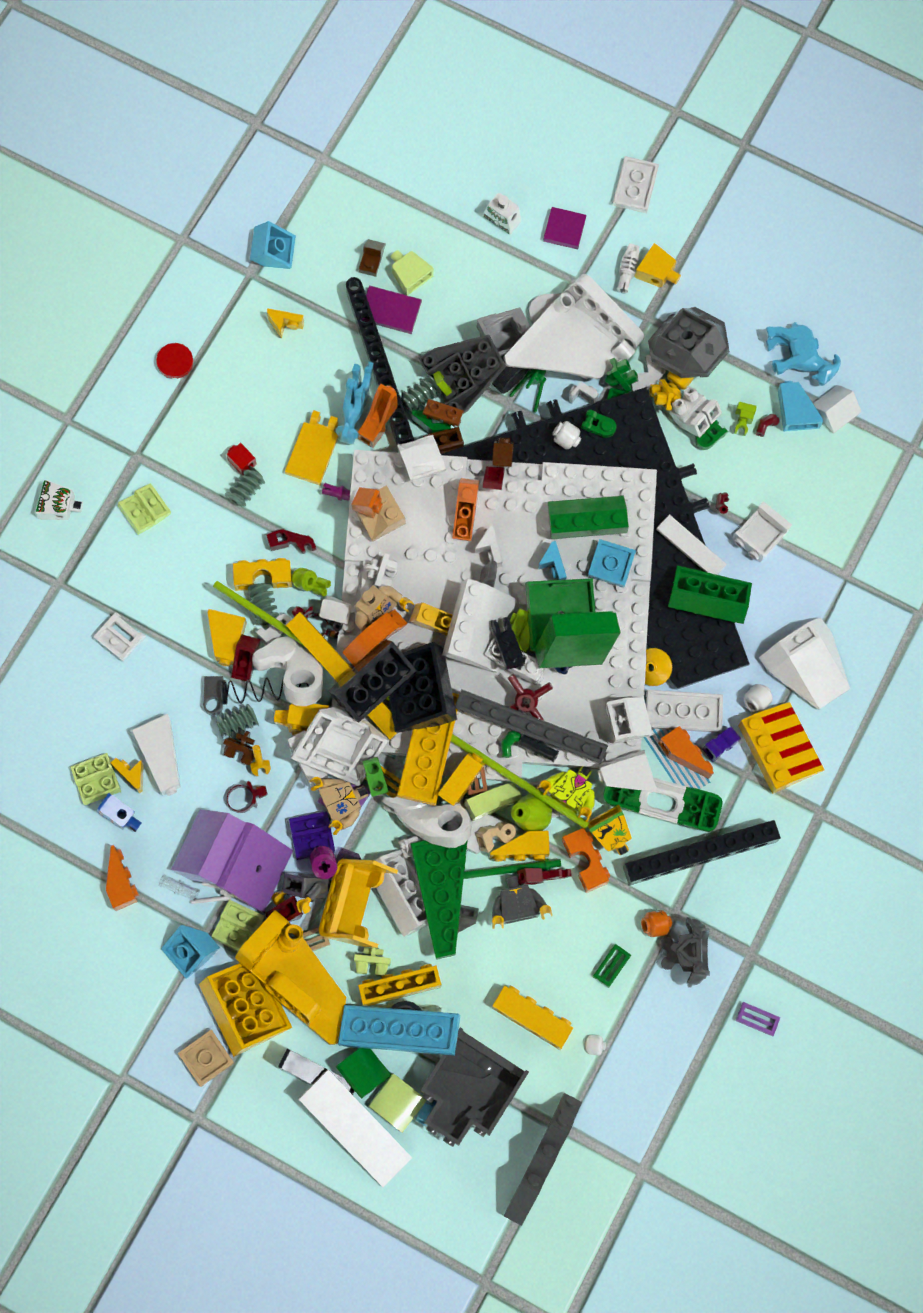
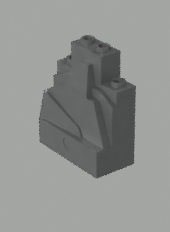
[420,1027,529,1147]

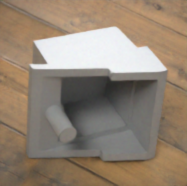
[476,307,531,363]

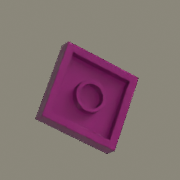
[543,207,587,250]

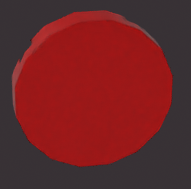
[156,343,193,379]

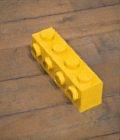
[358,964,441,1007]

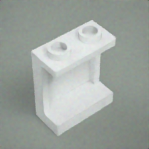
[732,501,792,562]

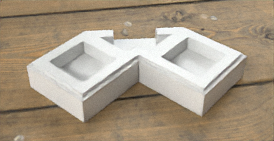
[631,355,667,392]

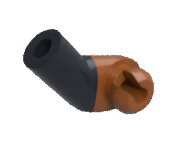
[326,621,342,638]

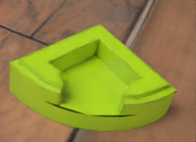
[433,371,452,396]

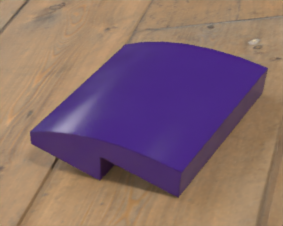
[289,811,335,860]

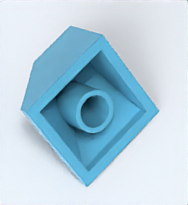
[161,925,220,979]

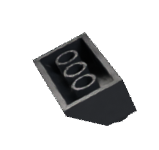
[328,639,416,723]

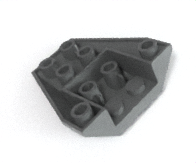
[419,335,506,414]

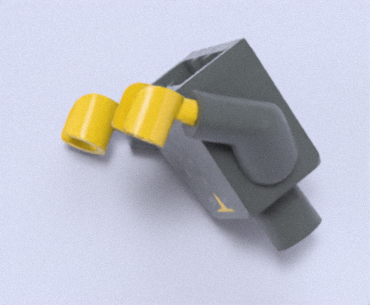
[272,873,332,914]
[491,876,553,929]

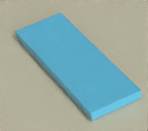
[338,1005,461,1056]

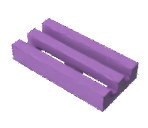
[735,1002,781,1037]

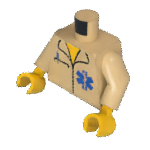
[355,585,414,632]
[309,777,368,835]

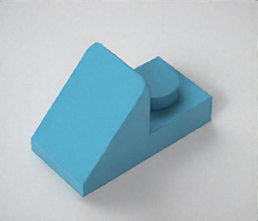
[538,541,567,580]

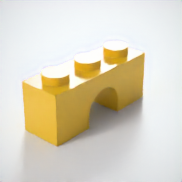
[233,558,292,591]

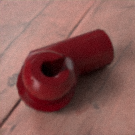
[755,414,780,437]
[716,492,730,514]

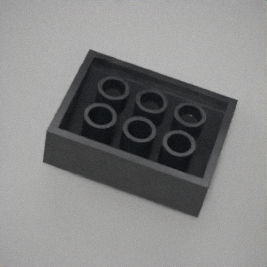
[389,642,457,733]

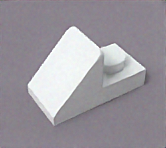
[475,525,502,568]
[319,596,352,624]

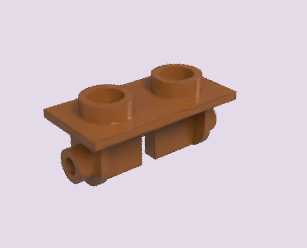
[423,399,464,427]

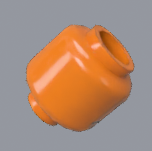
[641,910,672,937]

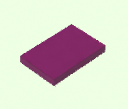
[361,285,422,334]

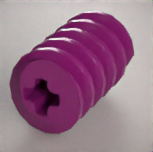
[310,846,337,879]

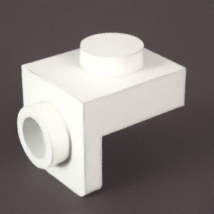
[569,381,599,405]

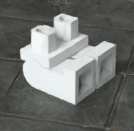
[670,386,722,438]

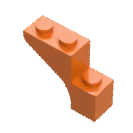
[358,384,398,448]

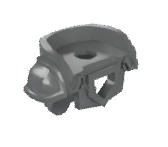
[661,917,710,988]

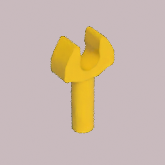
[250,745,271,776]

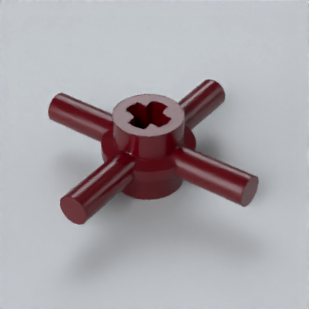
[507,674,553,721]

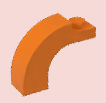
[342,609,407,667]

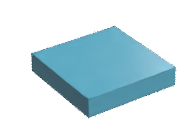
[588,539,636,588]

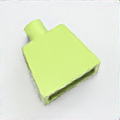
[391,250,434,296]

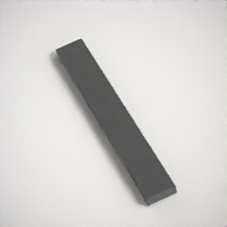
[455,689,608,764]

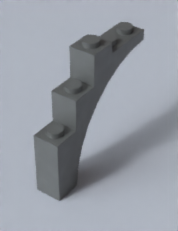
[504,1093,582,1226]

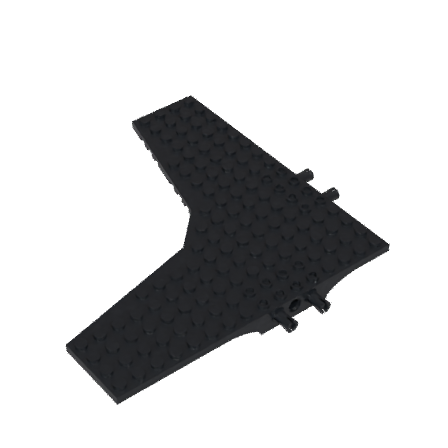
[441,387,750,690]

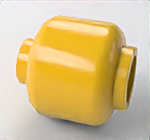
[667,372,694,390]

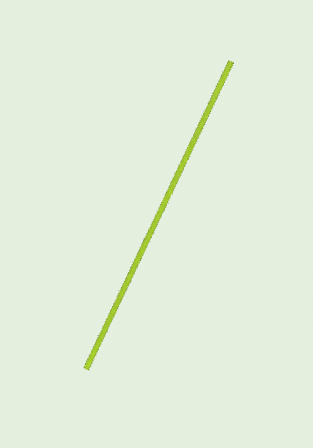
[213,581,589,829]

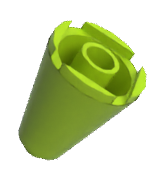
[511,794,552,832]

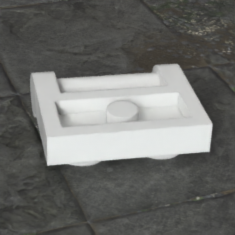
[93,612,146,662]

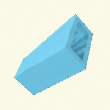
[778,381,823,432]

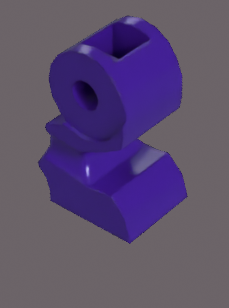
[702,726,742,763]

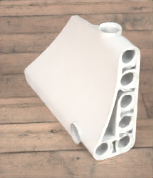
[504,274,644,379]

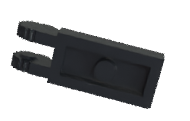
[491,617,525,670]

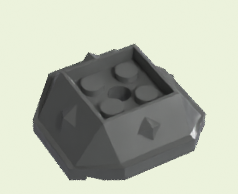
[648,306,730,378]

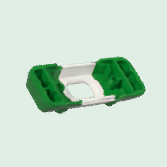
[603,777,723,832]

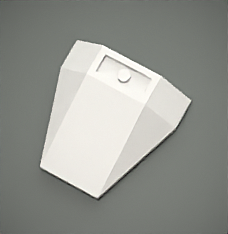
[759,617,850,710]

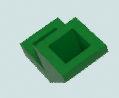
[412,410,451,434]

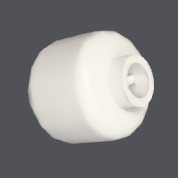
[552,421,581,449]
[744,684,773,712]

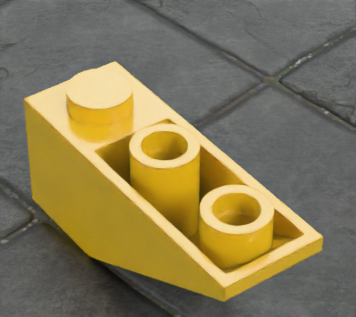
[409,602,453,635]
[490,831,550,862]

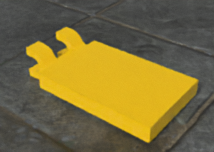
[285,410,339,485]

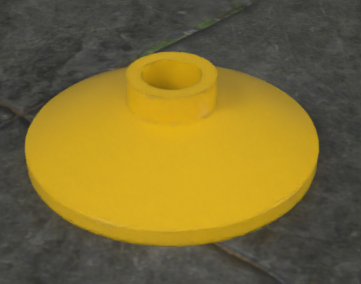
[645,648,672,686]

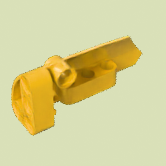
[235,910,346,1045]

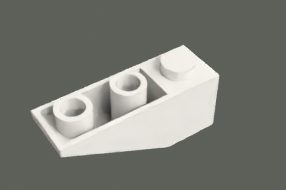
[484,638,545,685]

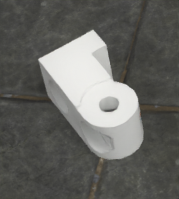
[256,614,291,646]

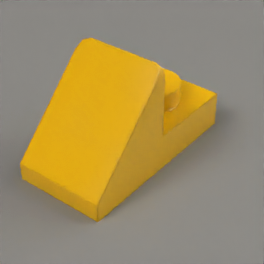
[267,308,304,338]
[110,758,144,793]

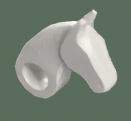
[252,636,323,706]
[382,796,472,848]

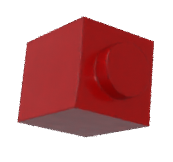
[227,442,257,475]

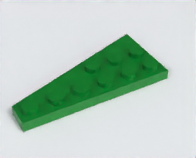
[411,840,468,960]

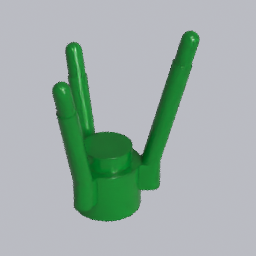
[510,369,547,413]

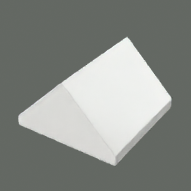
[813,385,862,434]

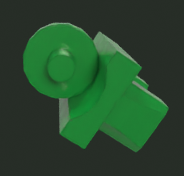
[605,357,639,392]

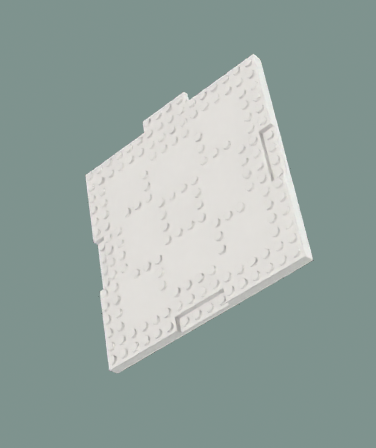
[332,450,657,782]

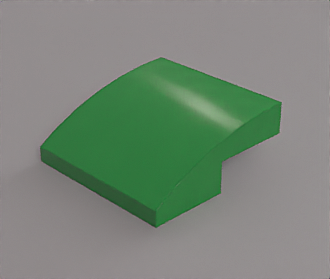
[336,1048,392,1099]

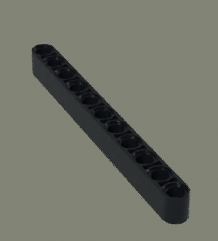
[346,277,415,453]

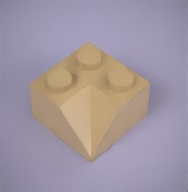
[355,485,406,542]

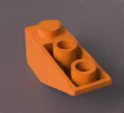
[452,478,480,541]
[658,726,714,779]
[106,845,139,911]

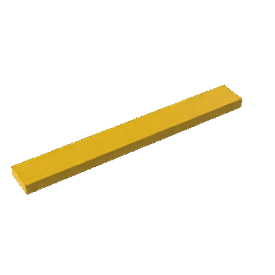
[286,612,398,740]

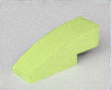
[464,782,522,821]

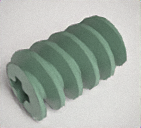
[401,376,442,414]
[225,465,266,506]
[248,583,279,625]
[216,704,259,739]

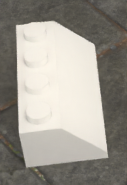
[375,850,428,937]

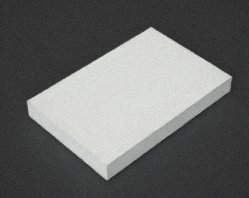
[612,156,659,214]

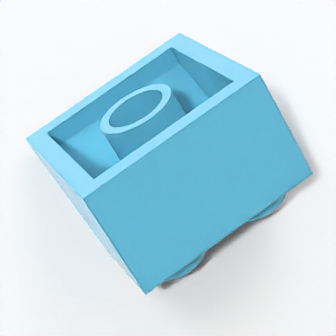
[250,221,296,269]

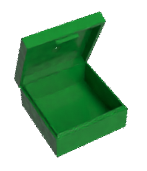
[525,578,621,668]

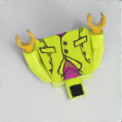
[537,766,595,822]

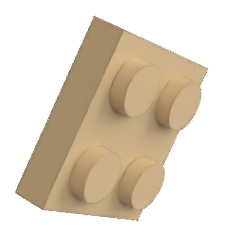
[178,1029,235,1087]

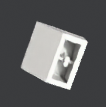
[606,697,653,744]

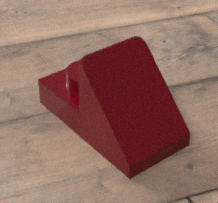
[265,896,303,923]

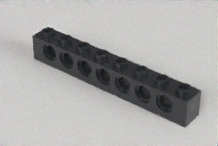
[623,820,781,886]

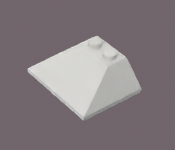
[291,707,388,786]

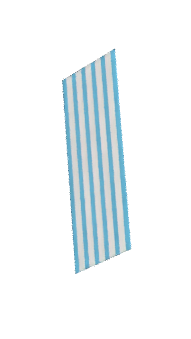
[644,729,711,789]

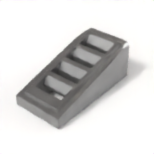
[479,561,497,588]

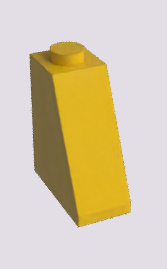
[207,609,247,667]
[437,753,485,806]

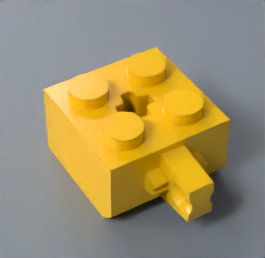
[274,704,329,736]

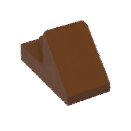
[359,239,386,277]

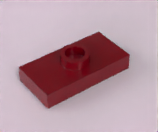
[483,466,505,490]

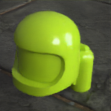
[291,568,331,597]

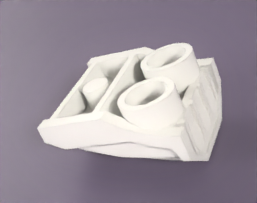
[397,435,446,481]

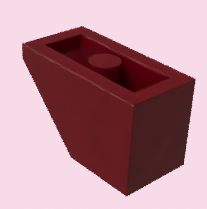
[231,634,261,682]

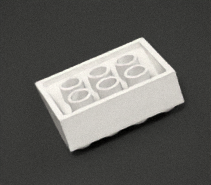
[442,578,516,672]

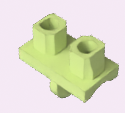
[354,947,391,976]

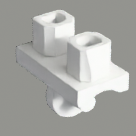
[364,553,398,588]

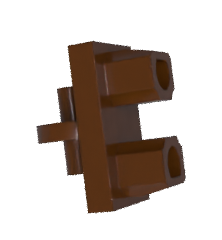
[223,731,255,765]

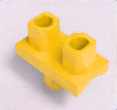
[649,379,682,410]

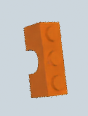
[562,828,610,893]

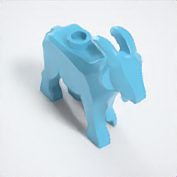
[766,322,841,386]
[336,361,374,444]

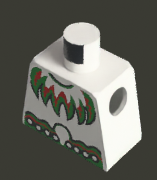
[483,193,521,235]
[35,480,83,520]

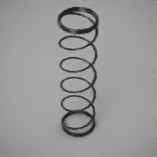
[221,677,309,705]

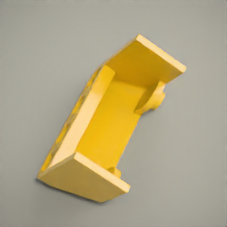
[319,859,398,948]

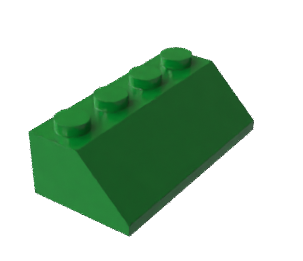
[547,495,629,539]
[668,566,752,624]

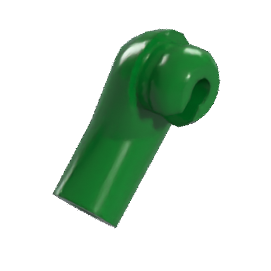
[501,731,521,758]

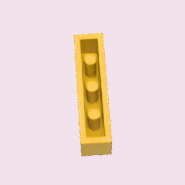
[492,985,573,1050]

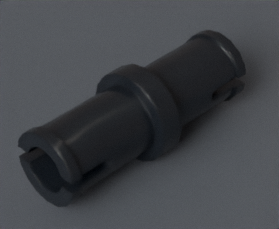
[518,735,559,763]

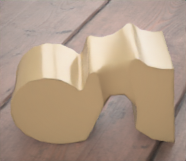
[475,822,516,853]

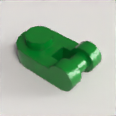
[581,410,616,438]
[696,420,728,450]

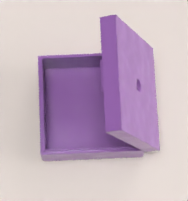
[171,809,293,913]

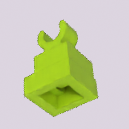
[734,402,757,436]

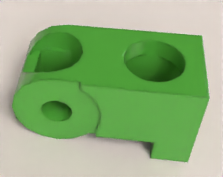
[363,757,389,797]

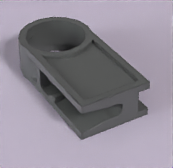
[203,676,224,716]

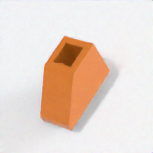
[351,487,383,519]

